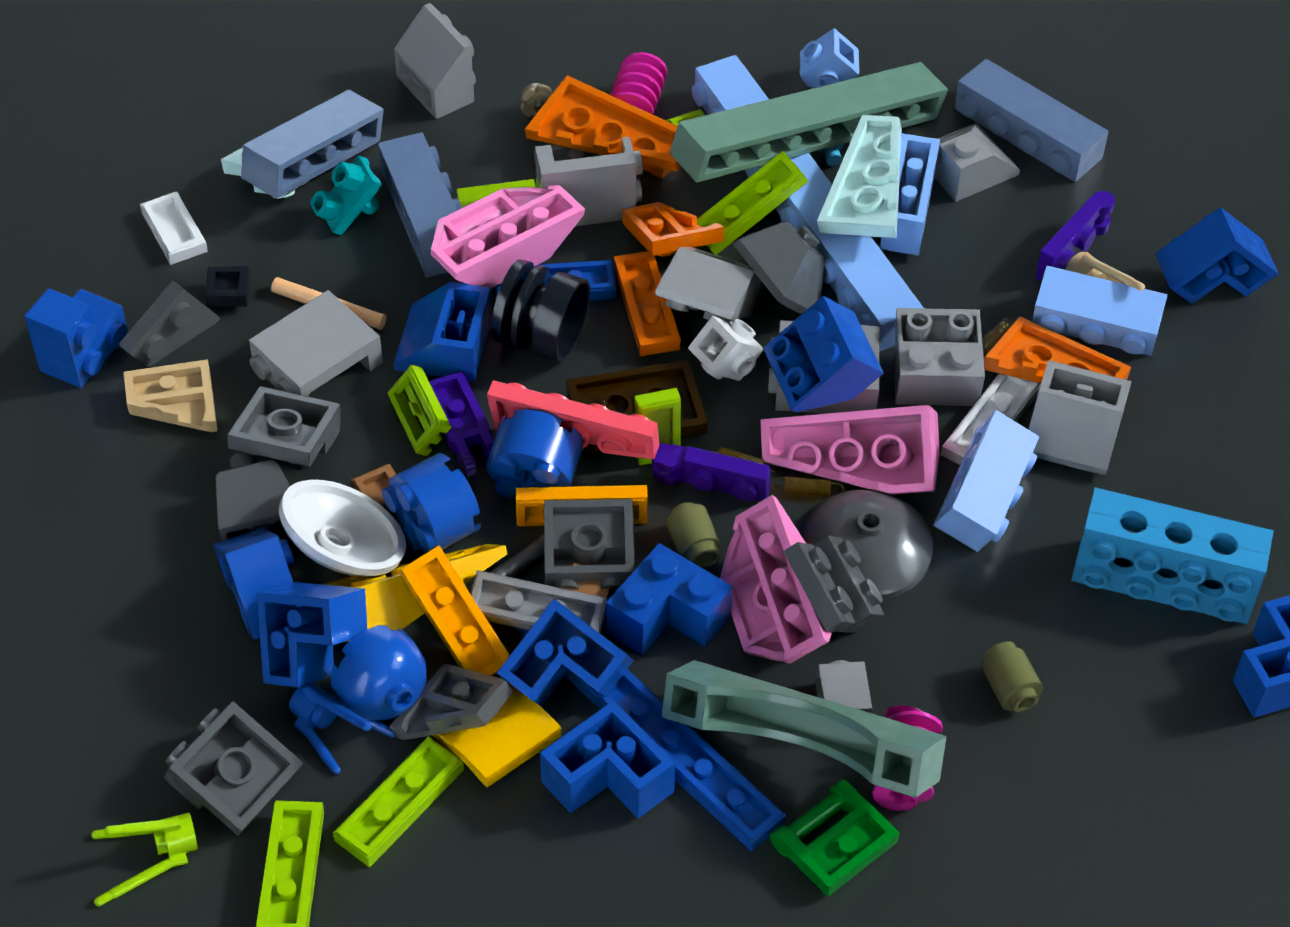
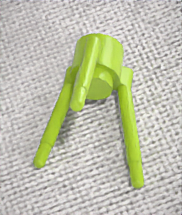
[91,813,198,906]

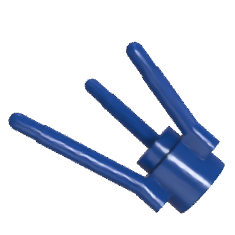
[289,682,396,775]

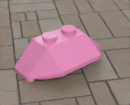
[431,185,585,289]
[720,495,833,664]

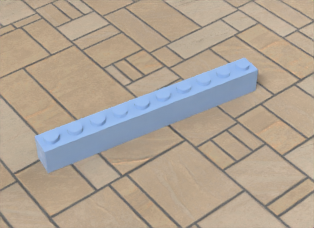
[692,55,923,352]

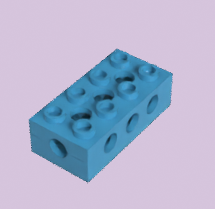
[1071,487,1274,624]

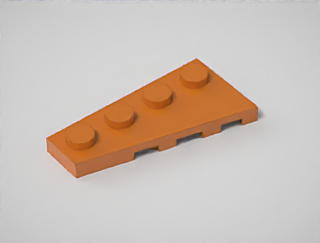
[525,75,681,172]

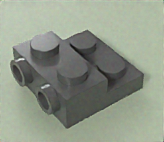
[228,386,340,467]
[544,499,635,597]
[783,535,885,633]
[164,701,304,836]

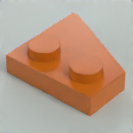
[622,202,724,257]

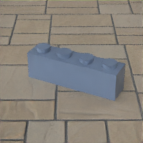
[954,59,1109,182]
[241,90,384,198]
[378,132,462,278]

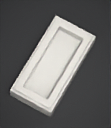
[140,191,208,265]

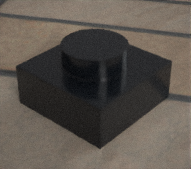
[204,266,250,307]

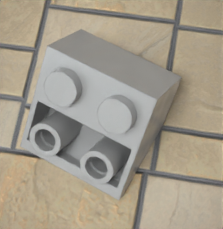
[394,3,476,119]
[655,247,761,322]
[894,308,985,406]
[1029,360,1132,476]

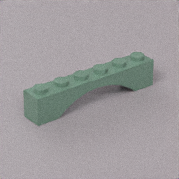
[662,660,947,798]

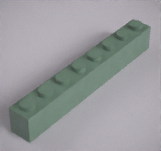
[670,62,948,183]

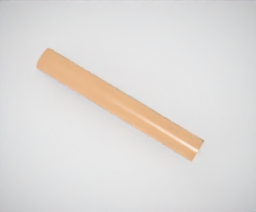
[271,277,387,330]

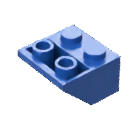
[393,282,492,382]
[763,296,884,413]

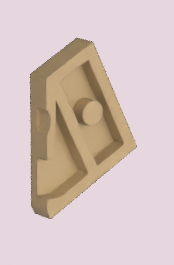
[124,359,218,432]

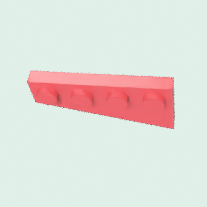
[487,380,659,459]

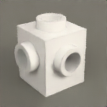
[688,316,764,381]

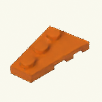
[984,316,1131,384]

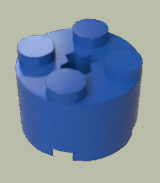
[486,409,583,499]
[382,453,481,553]

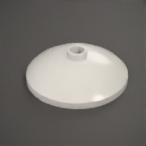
[279,480,406,577]

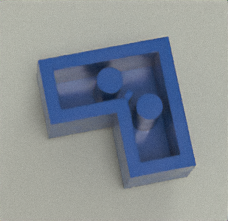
[1155,207,1279,304]
[24,288,128,388]
[213,527,301,640]
[606,543,733,655]
[257,582,367,688]
[1232,595,1290,718]
[497,599,634,706]
[540,700,675,819]

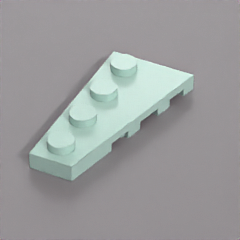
[817,115,902,238]

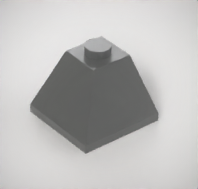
[733,221,825,314]

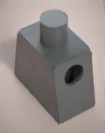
[215,452,290,541]

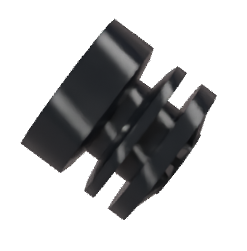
[491,259,590,362]

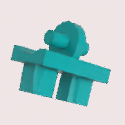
[310,155,382,236]

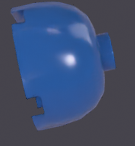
[331,625,426,720]

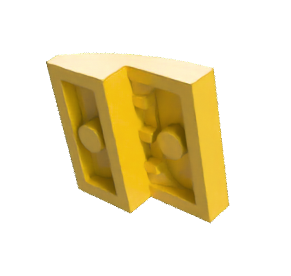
[432,681,562,788]

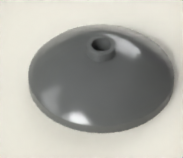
[802,490,933,600]

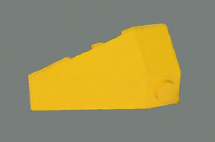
[322,544,507,643]

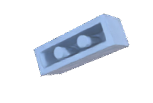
[880,133,940,256]
[1032,266,1168,356]
[933,410,1039,552]

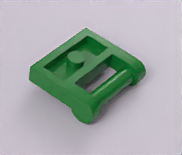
[769,780,900,897]

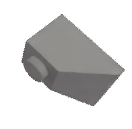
[934,123,1020,202]

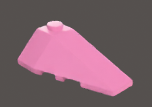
[760,405,940,495]

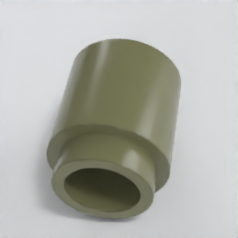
[665,502,721,569]
[982,641,1043,712]

